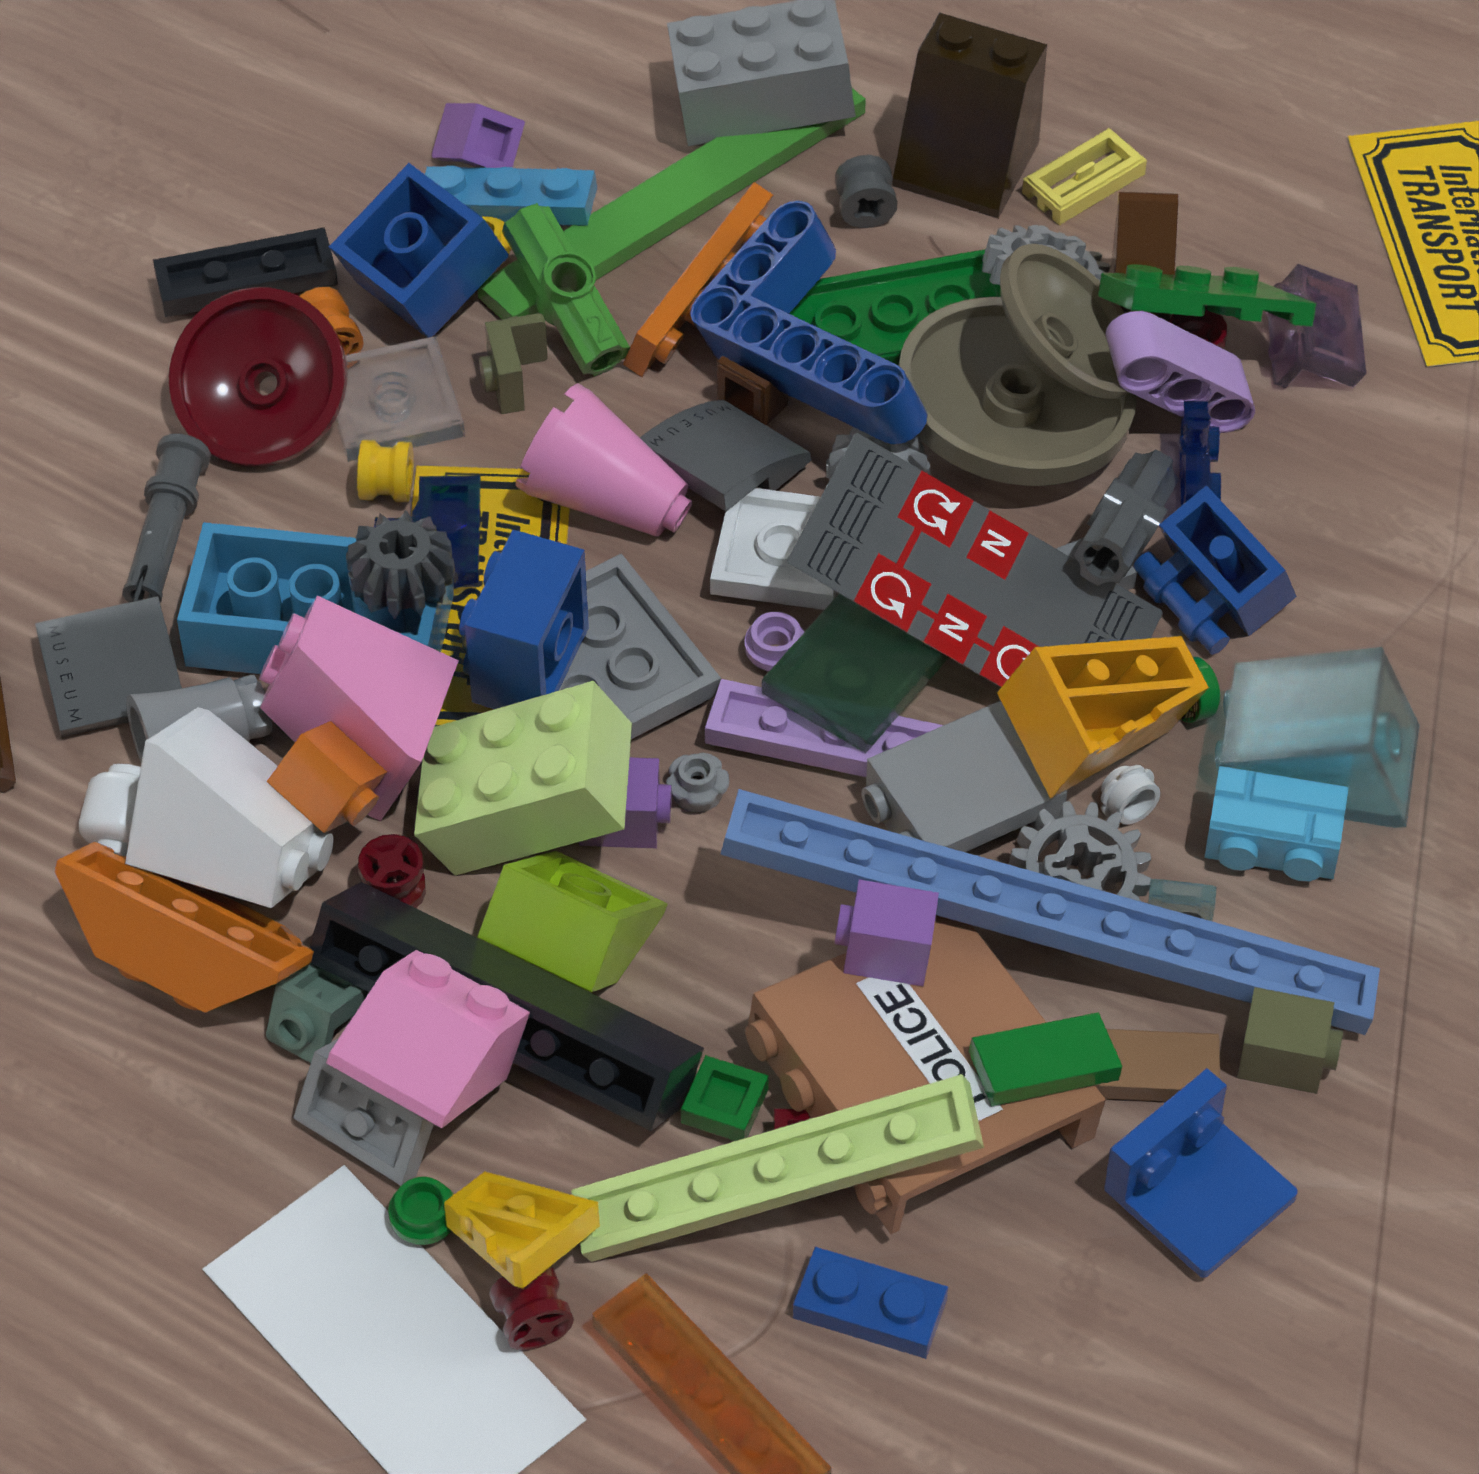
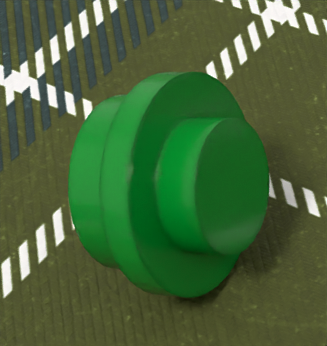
[388,1177,454,1245]

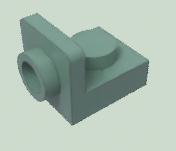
[266,963,369,1063]

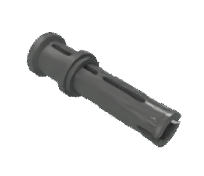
[122,434,211,604]

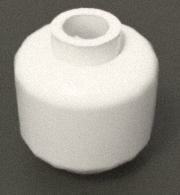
[79,764,141,856]

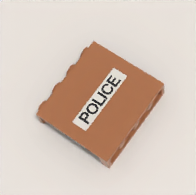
[745,915,1106,1234]

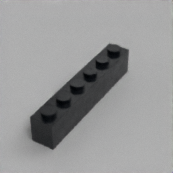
[310,882,704,1131]

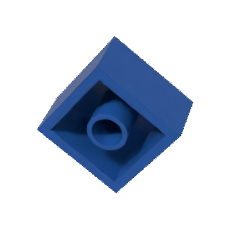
[329,163,510,340]
[459,530,589,709]

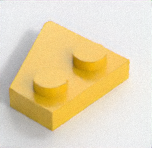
[444,1171,600,1288]

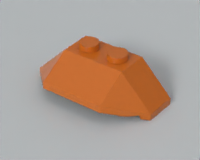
[55,841,314,1013]

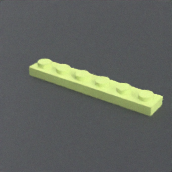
[571,1074,984,1262]

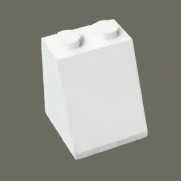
[125,707,333,908]

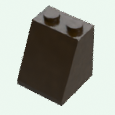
[892,12,1047,219]

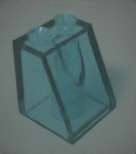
[1215,647,1420,828]

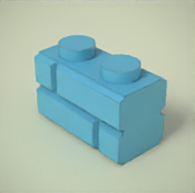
[1204,766,1349,881]

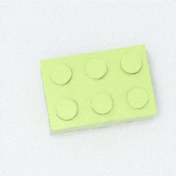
[414,681,632,876]

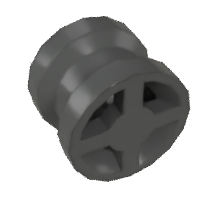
[835,155,897,228]

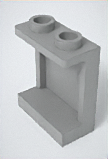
[861,701,1067,852]

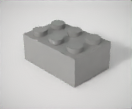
[667,0,856,146]

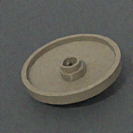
[898,297,1137,486]

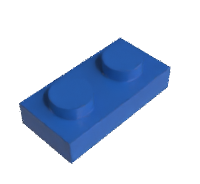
[793,1247,948,1359]

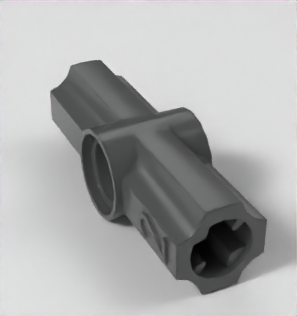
[1074,449,1179,586]

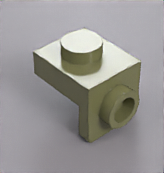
[479,313,548,414]

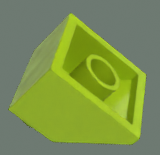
[477,851,668,992]

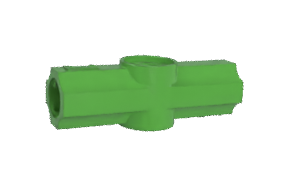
[502,203,630,376]

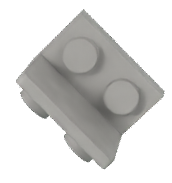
[293,1038,434,1185]

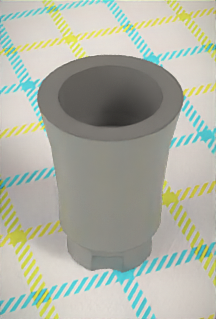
[126,675,272,763]

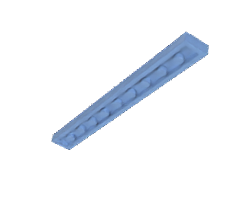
[720,789,1380,1035]

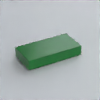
[968,1012,1123,1106]

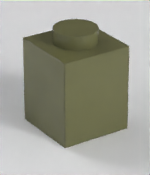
[1237,987,1343,1094]

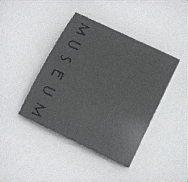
[640,400,811,511]
[35,596,182,738]

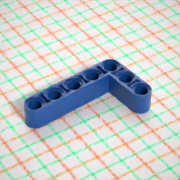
[690,200,928,444]

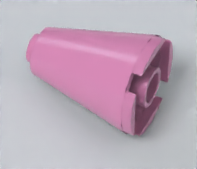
[515,383,692,537]

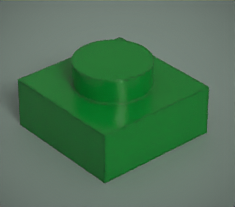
[681,1055,769,1141]

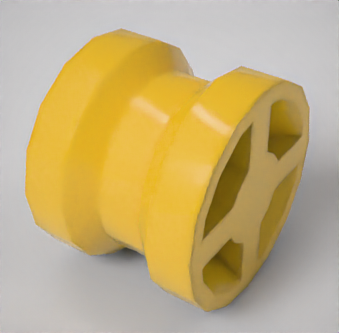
[357,439,414,502]

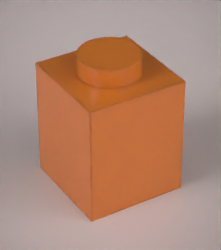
[267,721,387,833]

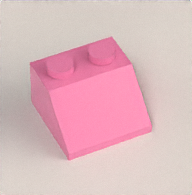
[326,950,530,1128]

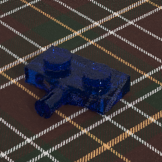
[1178,400,1221,507]
[374,476,481,588]

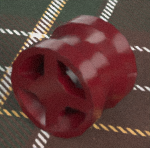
[358,834,426,908]
[489,1266,574,1350]

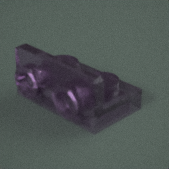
[1265,264,1367,388]

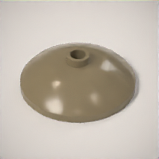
[1000,244,1129,399]

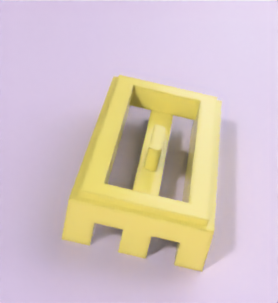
[1022,128,1147,225]

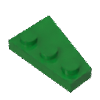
[1098,264,1317,327]

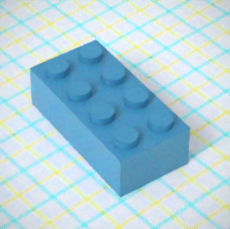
[177,522,454,674]

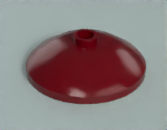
[169,287,348,467]

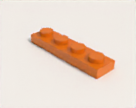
[623,182,773,377]

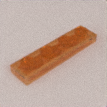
[592,1273,832,1474]

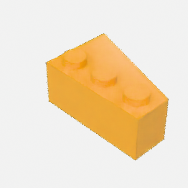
[997,636,1209,799]

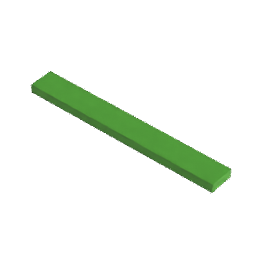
[477,88,866,319]

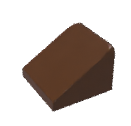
[717,356,788,426]

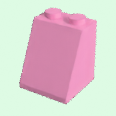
[259,596,459,821]

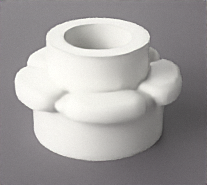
[1100,765,1160,825]

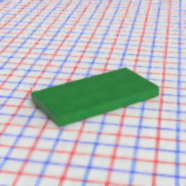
[789,249,1001,365]

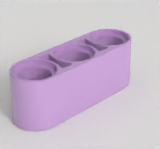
[1105,311,1256,433]

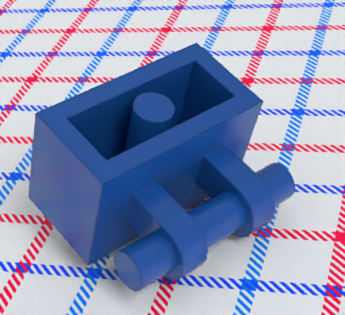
[1133,485,1297,655]

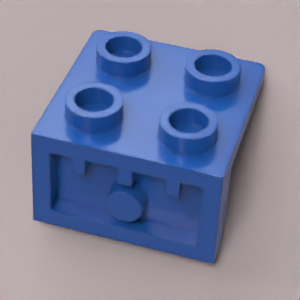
[1104,1068,1298,1278]

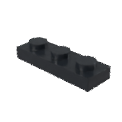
[153,227,338,318]

